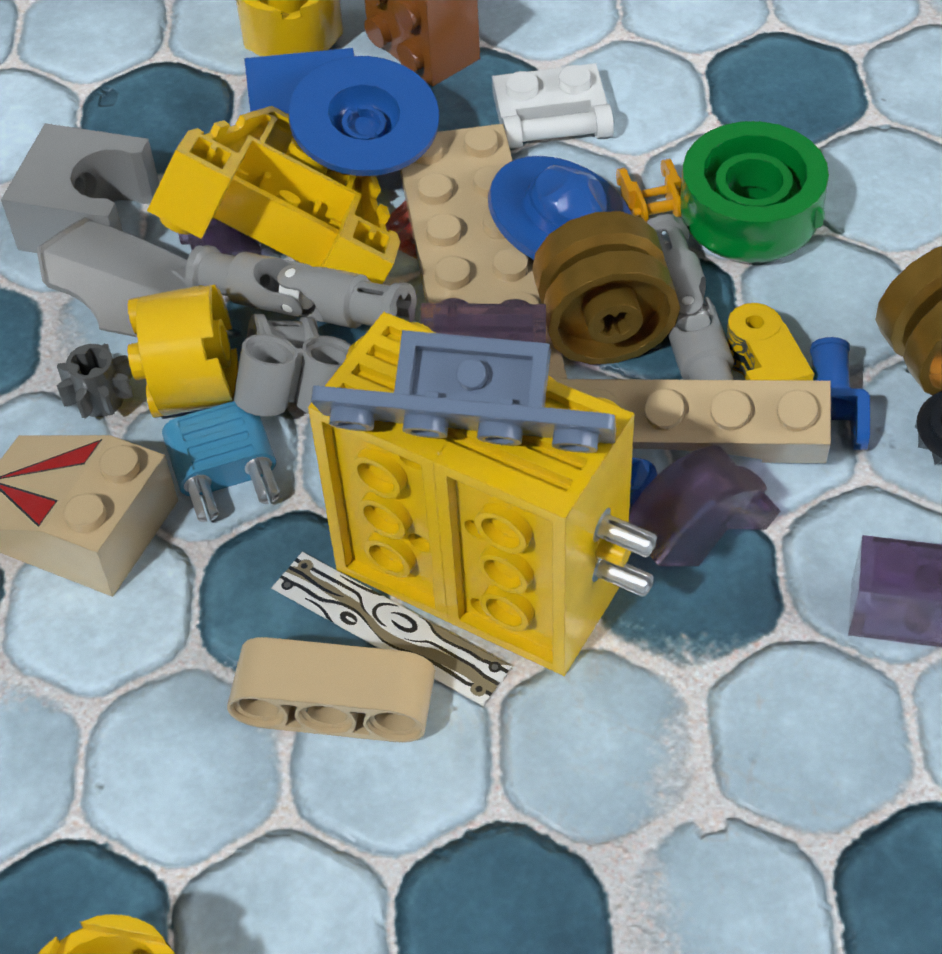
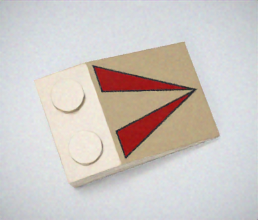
[0,435,178,597]

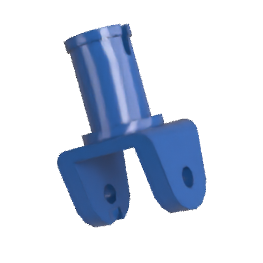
[810,337,870,450]

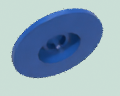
[289,56,439,176]
[488,156,632,260]

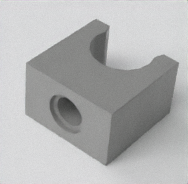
[1,123,159,253]

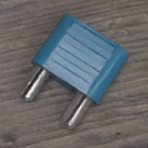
[162,401,280,522]

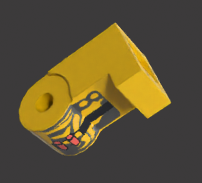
[726,303,814,381]

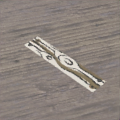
[271,552,513,706]

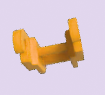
[616,158,682,222]

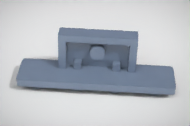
[311,330,616,453]

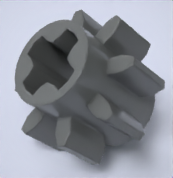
[56,343,134,419]

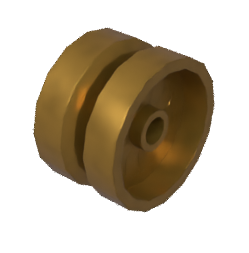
[532,211,680,365]
[875,246,942,396]

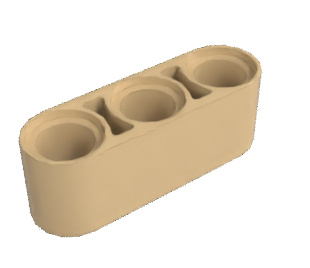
[227,637,436,742]

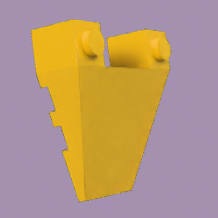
[147,106,400,284]

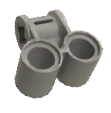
[234,314,351,417]

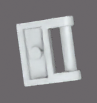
[492,63,614,149]

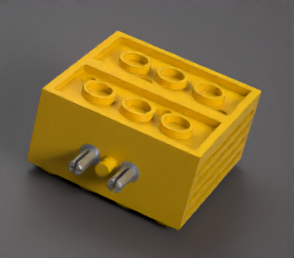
[308,311,657,676]

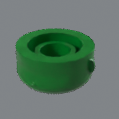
[680,121,829,263]

